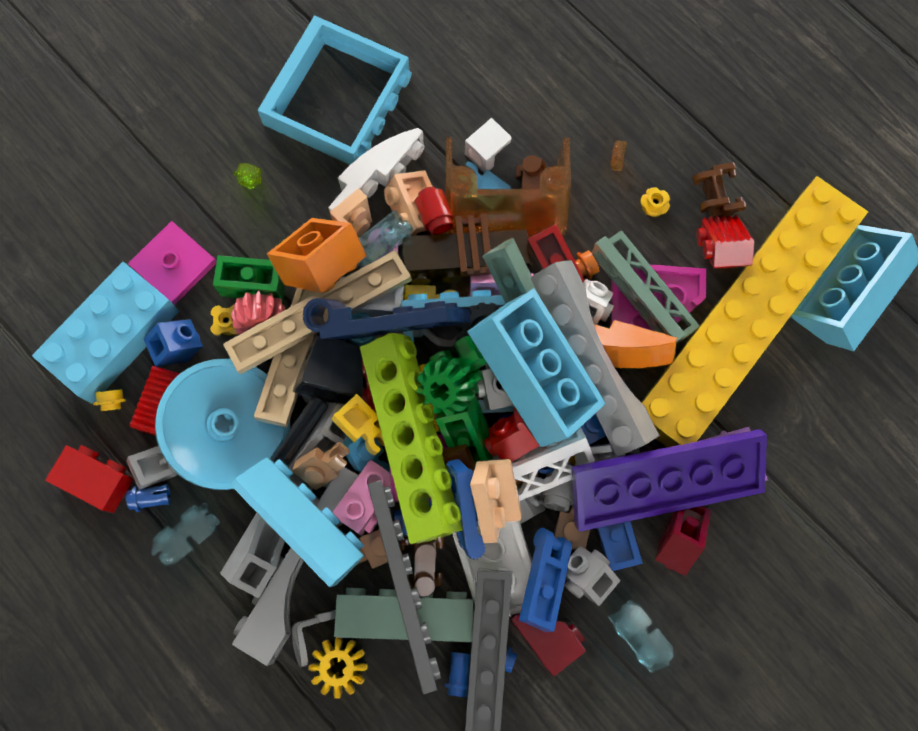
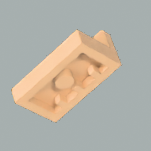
[384,170,432,237]
[330,188,372,236]
[470,459,522,543]

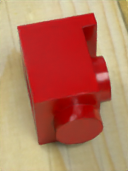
[484,407,539,462]

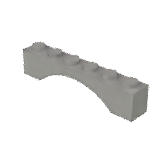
[530,260,659,457]
[220,402,348,598]
[232,467,359,666]

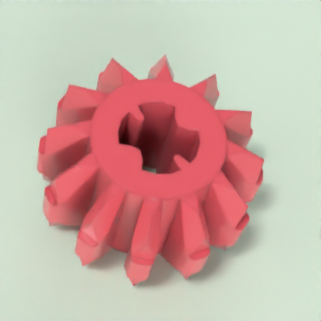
[231,291,285,335]

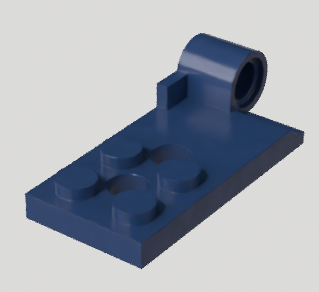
[303,298,471,339]

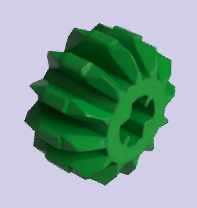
[416,356,477,416]

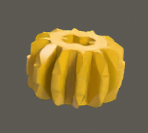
[309,637,368,698]

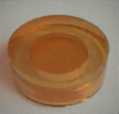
[610,140,628,172]

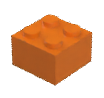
[267,218,367,293]

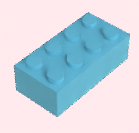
[32,262,179,404]
[467,288,606,447]

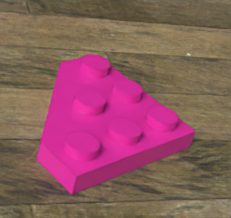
[609,265,706,331]

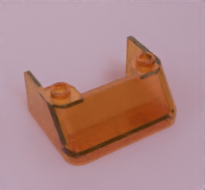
[446,137,571,243]

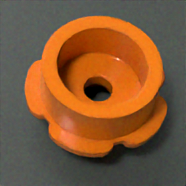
[575,250,600,280]

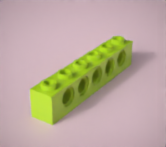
[360,332,463,544]

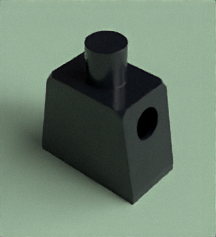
[293,336,363,405]

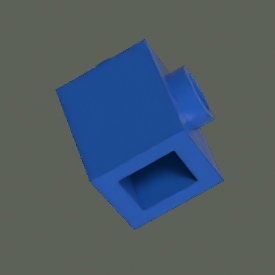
[144,319,203,367]

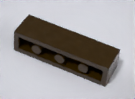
[403,229,530,285]

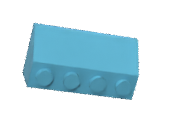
[790,225,918,351]
[230,457,365,587]

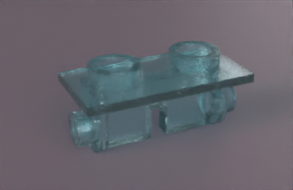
[357,210,413,269]
[151,502,220,566]
[608,600,675,672]

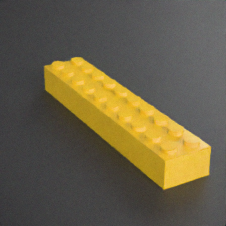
[641,176,868,447]

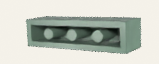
[334,588,474,642]

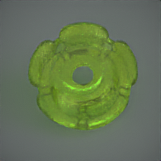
[233,163,262,188]

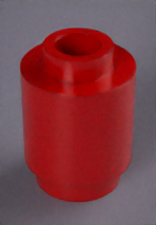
[414,187,454,235]

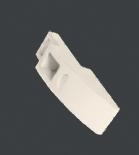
[328,128,424,211]

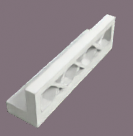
[493,427,595,501]

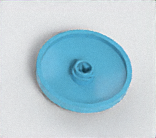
[155,359,290,490]

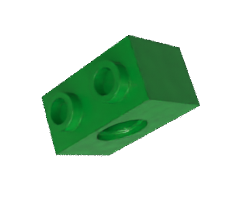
[213,255,286,303]
[436,394,493,464]

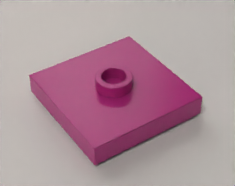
[128,221,217,305]

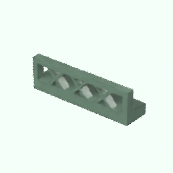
[592,230,700,345]
[483,238,538,303]

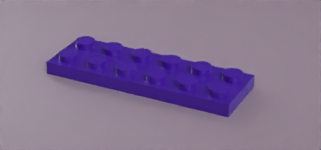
[571,429,767,532]

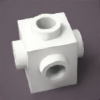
[583,279,614,324]

